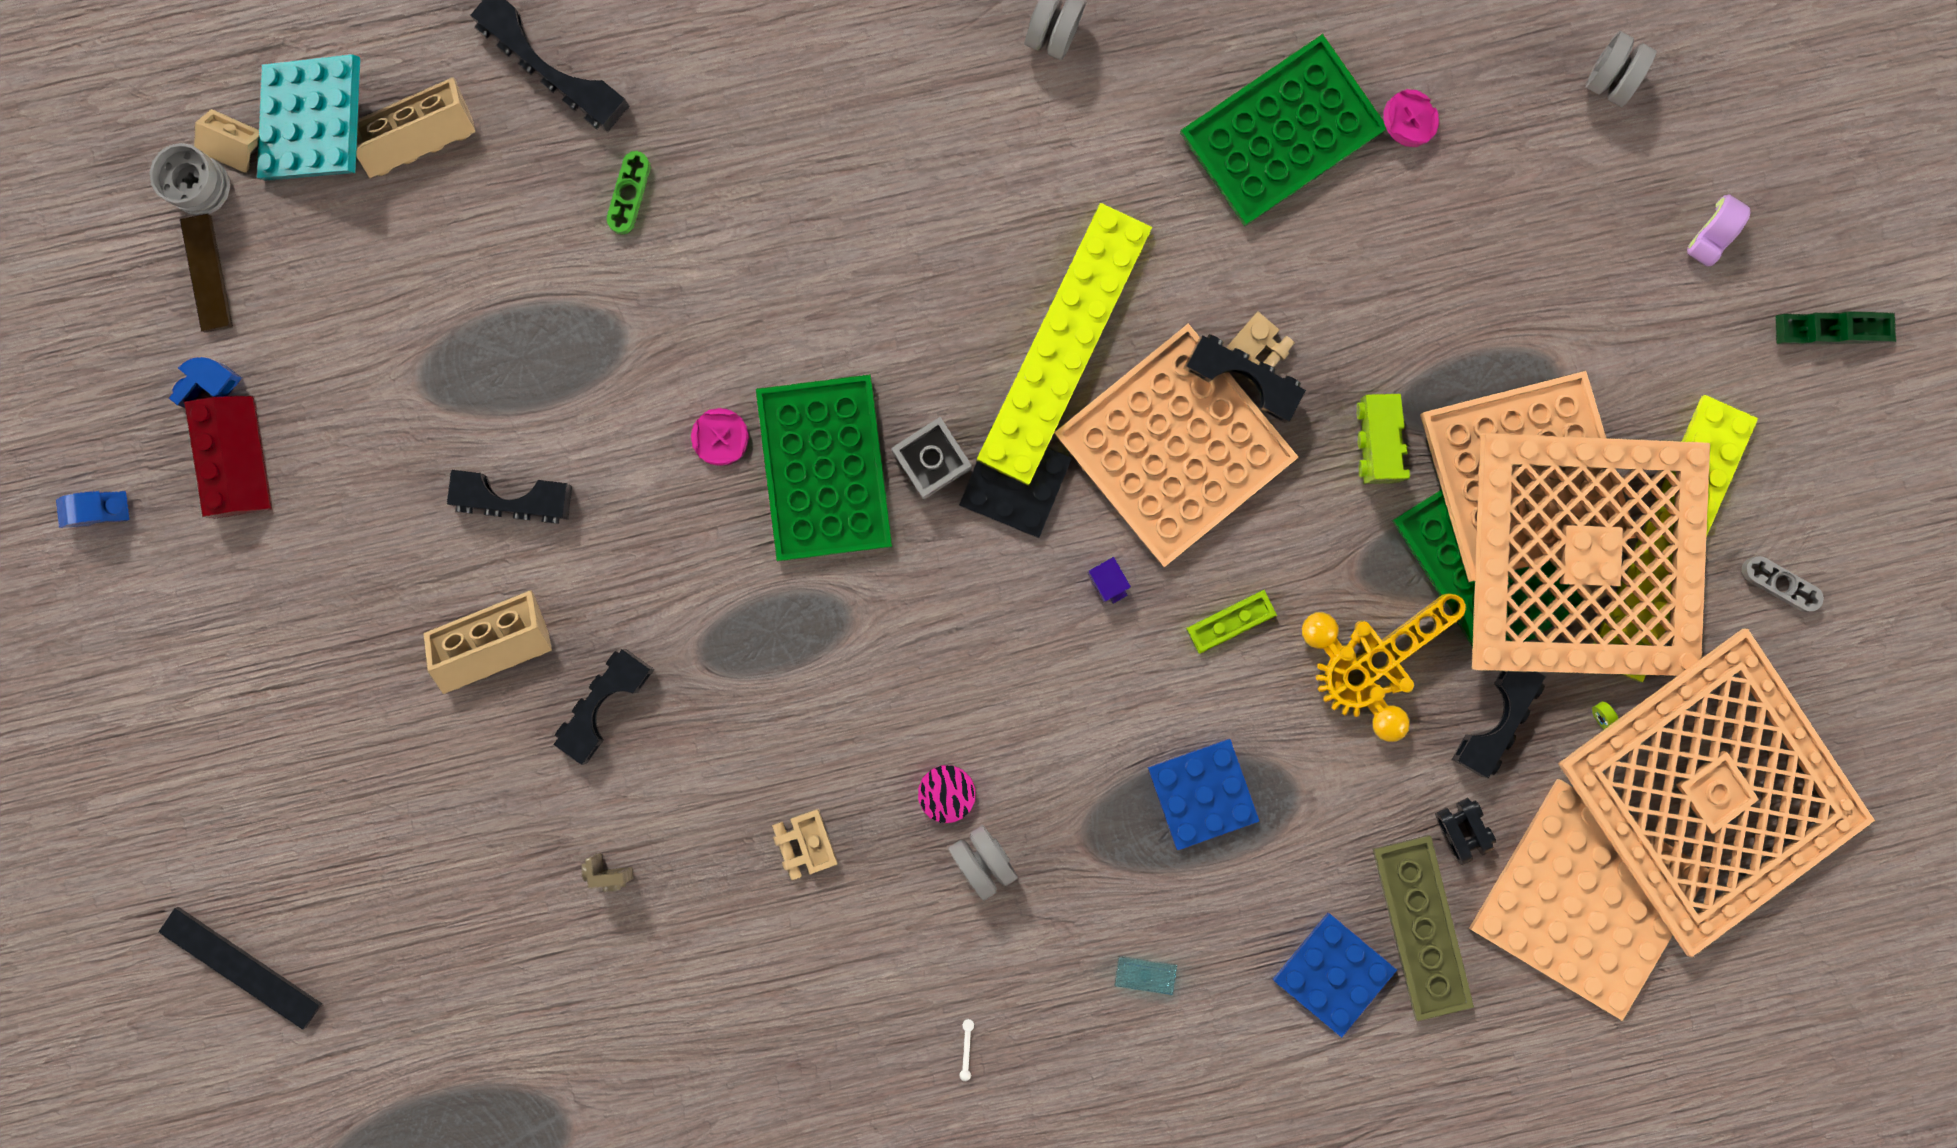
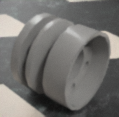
[149,143,230,216]

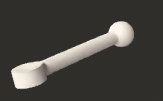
[959,1019,974,1081]

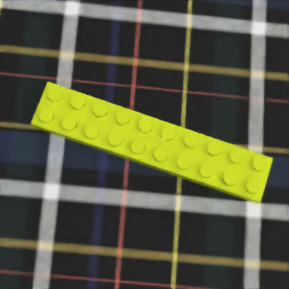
[976,203,1152,486]
[1593,395,1758,682]

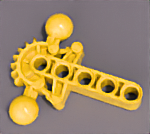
[1302,594,1466,742]

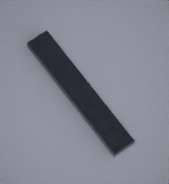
[158,907,322,1030]

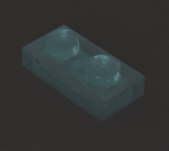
[1114,956,1177,995]

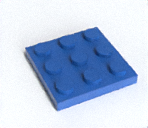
[1147,738,1259,850]
[1273,912,1397,1038]

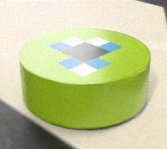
[1592,701,1619,729]

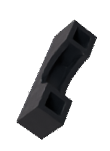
[1183,334,1306,423]
[447,470,572,524]
[553,649,655,765]
[1451,671,1546,778]

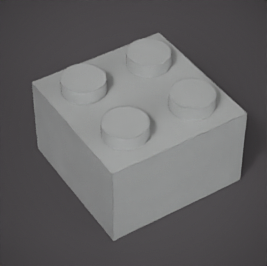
[891,417,972,500]

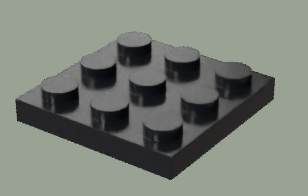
[959,425,1072,538]

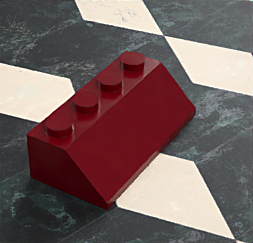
[184,396,272,519]

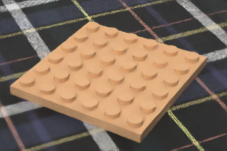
[1054,323,1299,568]
[1420,371,1636,582]
[1469,779,1709,1021]

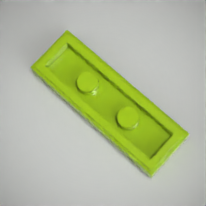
[1186,590,1277,654]

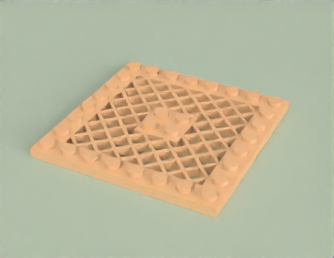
[1472,433,1710,676]
[1558,629,1875,957]

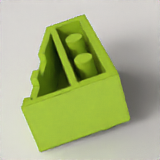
[1356,394,1410,484]

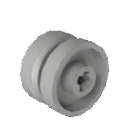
[1024,0,1087,61]
[1585,31,1657,107]
[949,825,1018,901]

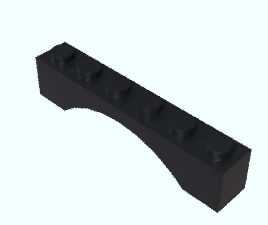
[470,0,630,132]

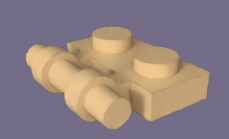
[1226,311,1295,386]
[772,808,838,880]

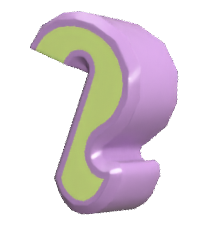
[1687,195,1750,267]

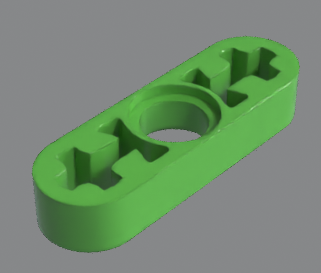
[607,151,651,235]

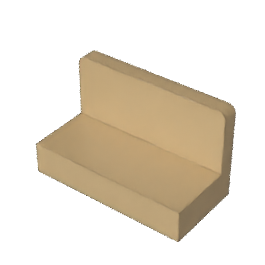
[194,109,260,173]

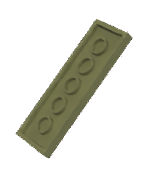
[1372,835,1474,1021]

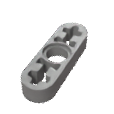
[1742,556,1824,612]

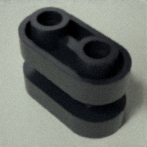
[1435,798,1496,866]

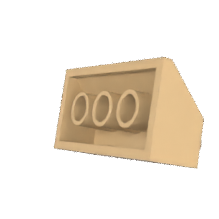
[356,77,476,178]
[424,590,552,694]

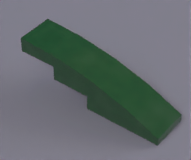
[1775,311,1896,345]

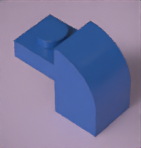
[169,357,242,408]
[56,491,129,528]

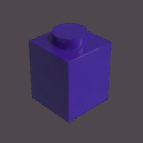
[1087,557,1131,604]

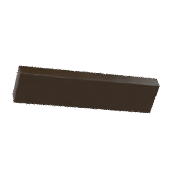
[180,213,233,333]

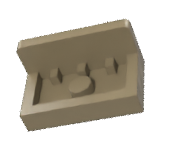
[582,853,633,892]

